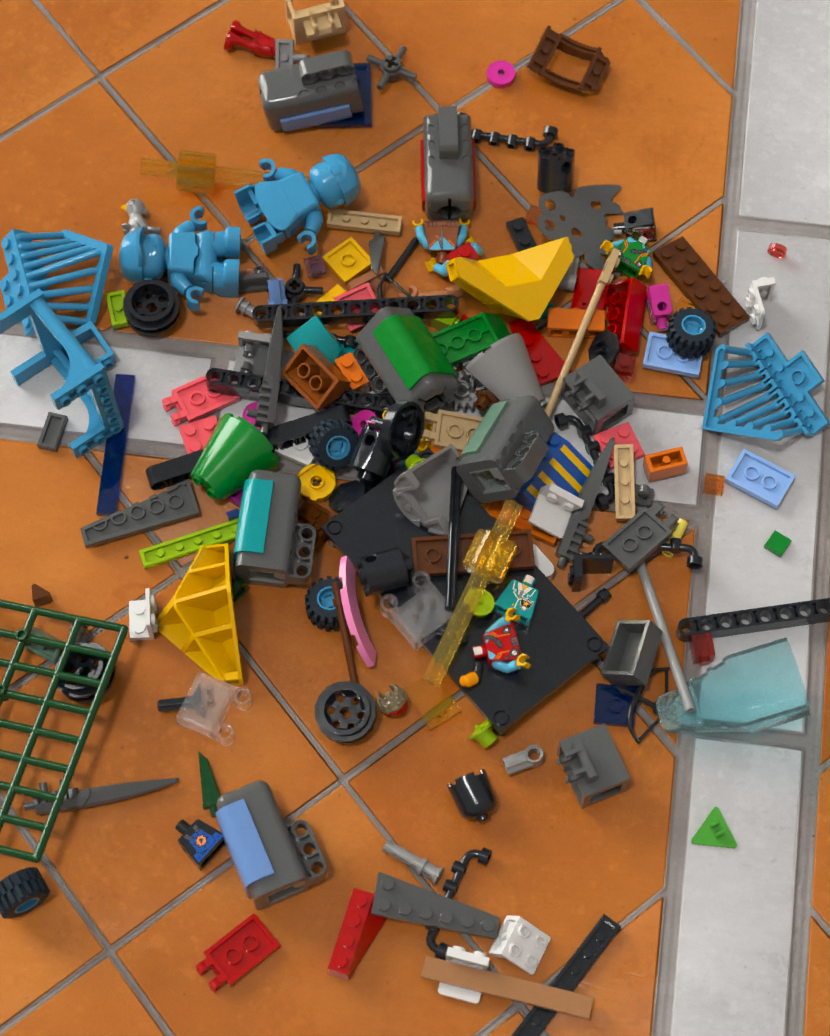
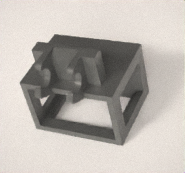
[561,354,635,435]
[556,723,631,809]

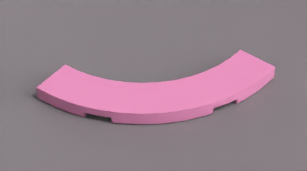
[339,556,377,667]

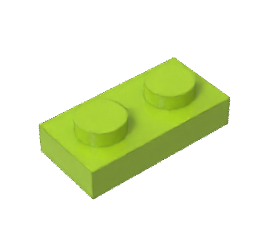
[106,290,129,329]

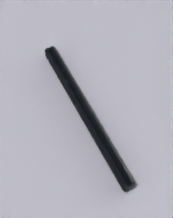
[445,466,462,612]

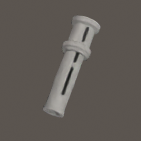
[382,839,444,885]

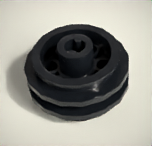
[123,280,181,335]
[55,641,117,703]
[315,681,377,744]

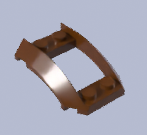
[526,25,611,91]

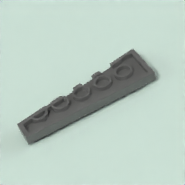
[80,479,200,548]
[370,872,500,940]

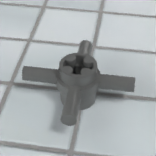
[366,45,417,90]

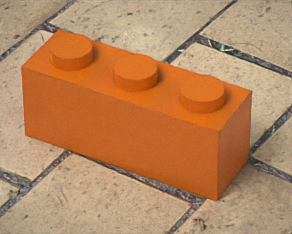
[547,307,605,339]

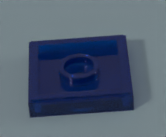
[593,683,636,727]

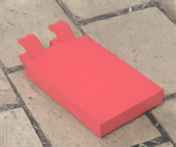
[162,368,240,427]

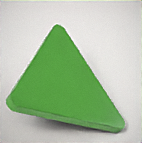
[691,807,737,849]

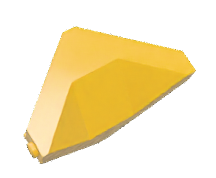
[445,237,574,322]
[156,543,244,688]

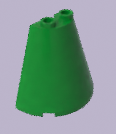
[190,413,280,502]

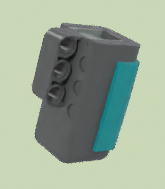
[233,470,316,588]

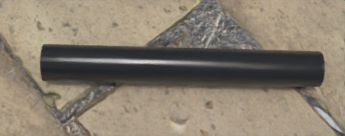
[384,237,419,284]

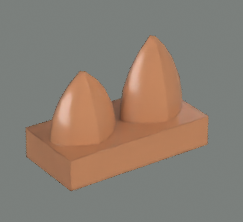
[346,265,385,295]

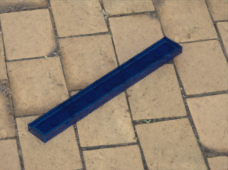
[96,374,136,516]

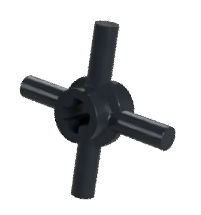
[267,263,323,316]

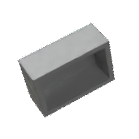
[601,620,663,686]

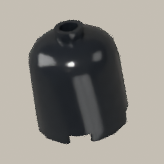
[447,769,497,822]

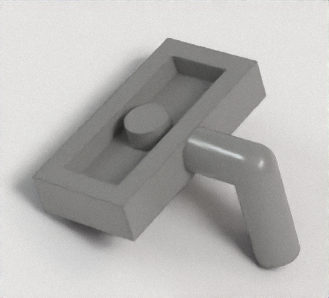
[275,39,311,69]

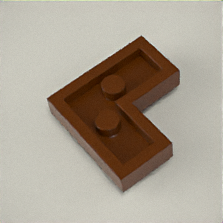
[298,497,336,550]

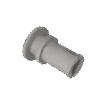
[234,296,264,319]

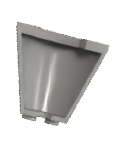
[465,333,548,408]
[393,444,468,535]

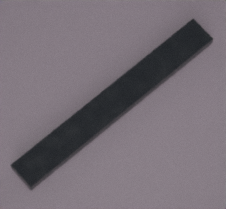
[511,914,621,1036]

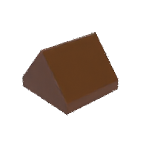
[32,584,53,607]

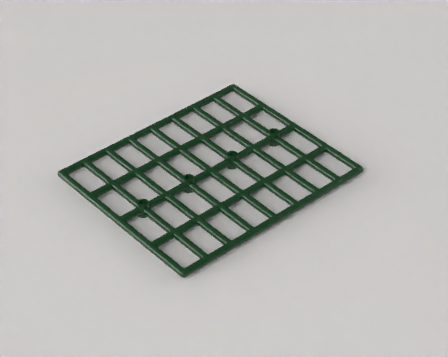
[0,599,129,863]

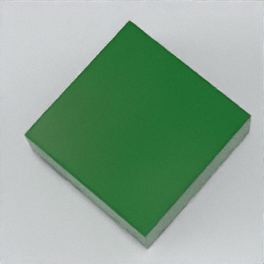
[764,530,792,558]

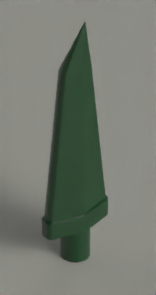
[198,751,220,818]

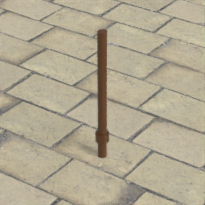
[331,581,360,702]

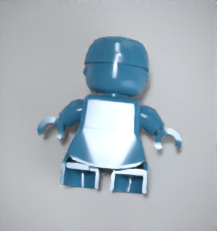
[234,154,361,255]
[119,206,241,312]

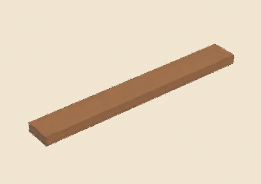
[421,956,594,1020]

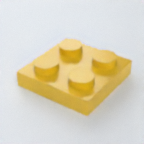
[322,237,371,285]

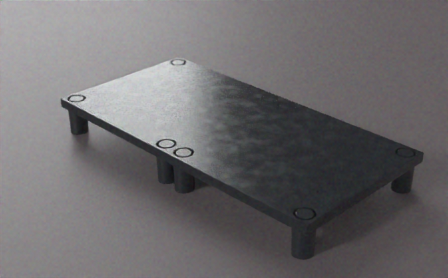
[321,447,609,736]

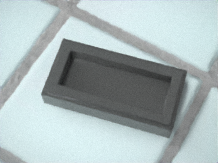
[37,412,68,452]

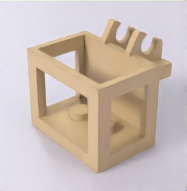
[285,0,347,45]

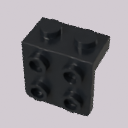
[568,553,614,592]

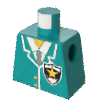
[494,575,539,627]

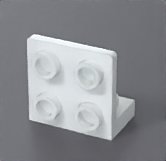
[528,483,584,539]
[129,588,158,641]
[488,915,551,975]

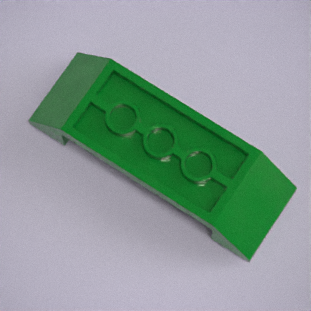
[432,312,511,366]

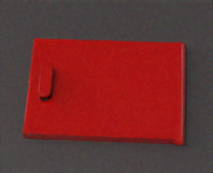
[571,268,613,310]

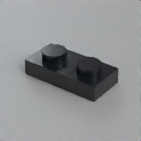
[506,217,537,252]

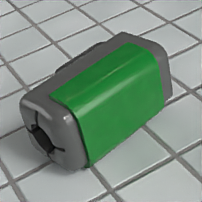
[353,307,458,415]

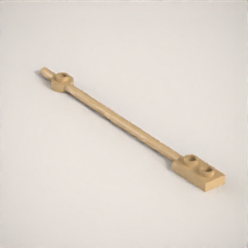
[545,248,621,418]

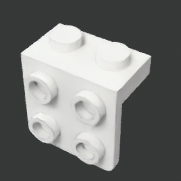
[745,277,776,330]
[438,946,490,1004]

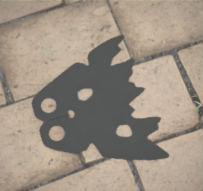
[537,184,624,278]

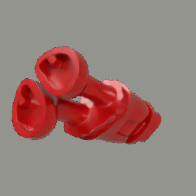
[224,20,275,59]

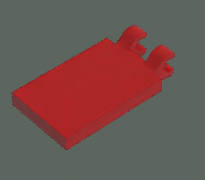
[195,913,280,993]

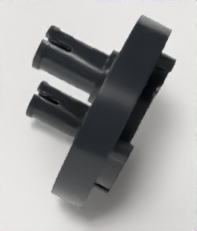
[368,400,424,460]

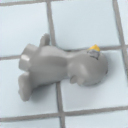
[120,198,162,235]

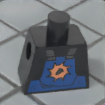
[175,819,225,871]

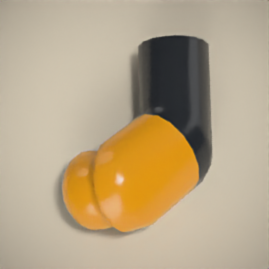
[459,662,484,687]

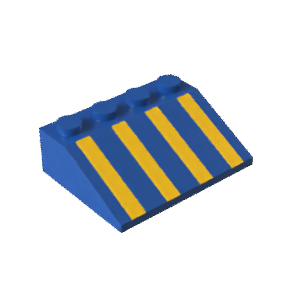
[513,432,593,512]

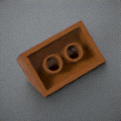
[282,343,351,410]

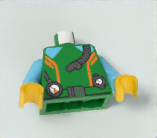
[599,236,653,280]

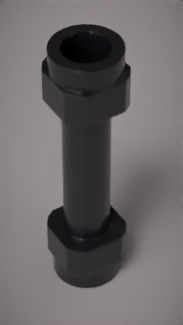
[579,588,612,619]

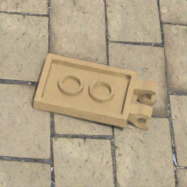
[422,409,483,453]

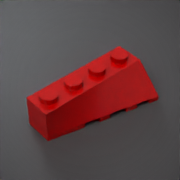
[606,277,647,356]
[327,888,386,980]

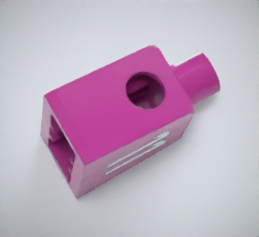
[645,283,672,332]

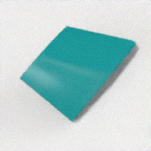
[286,315,343,366]

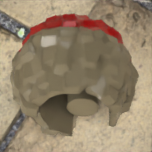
[377,684,408,717]

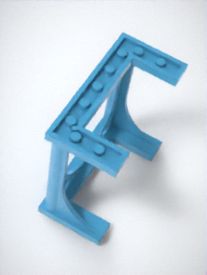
[0,289,124,459]

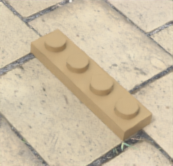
[327,208,402,236]
[614,444,635,521]

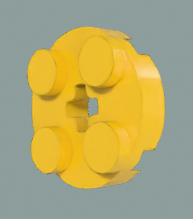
[298,464,336,503]

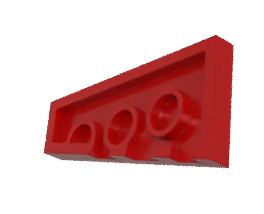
[508,318,572,386]

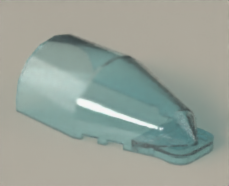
[656,637,811,734]

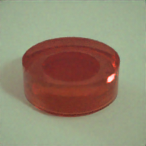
[767,243,787,258]

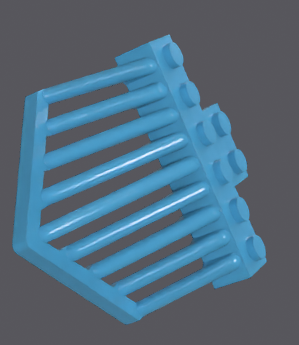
[0,229,113,336]
[702,332,830,441]

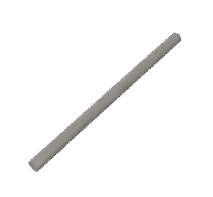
[636,561,696,713]

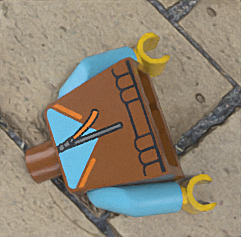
[412,219,470,264]

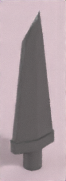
[369,232,386,274]

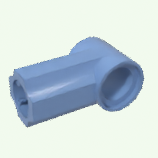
[267,278,288,315]

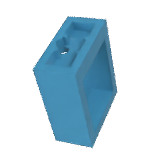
[62,321,117,370]

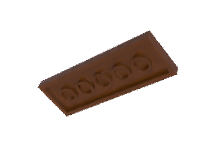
[652,236,750,337]
[411,529,535,578]

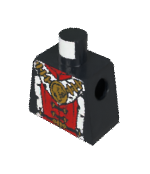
[613,208,657,242]

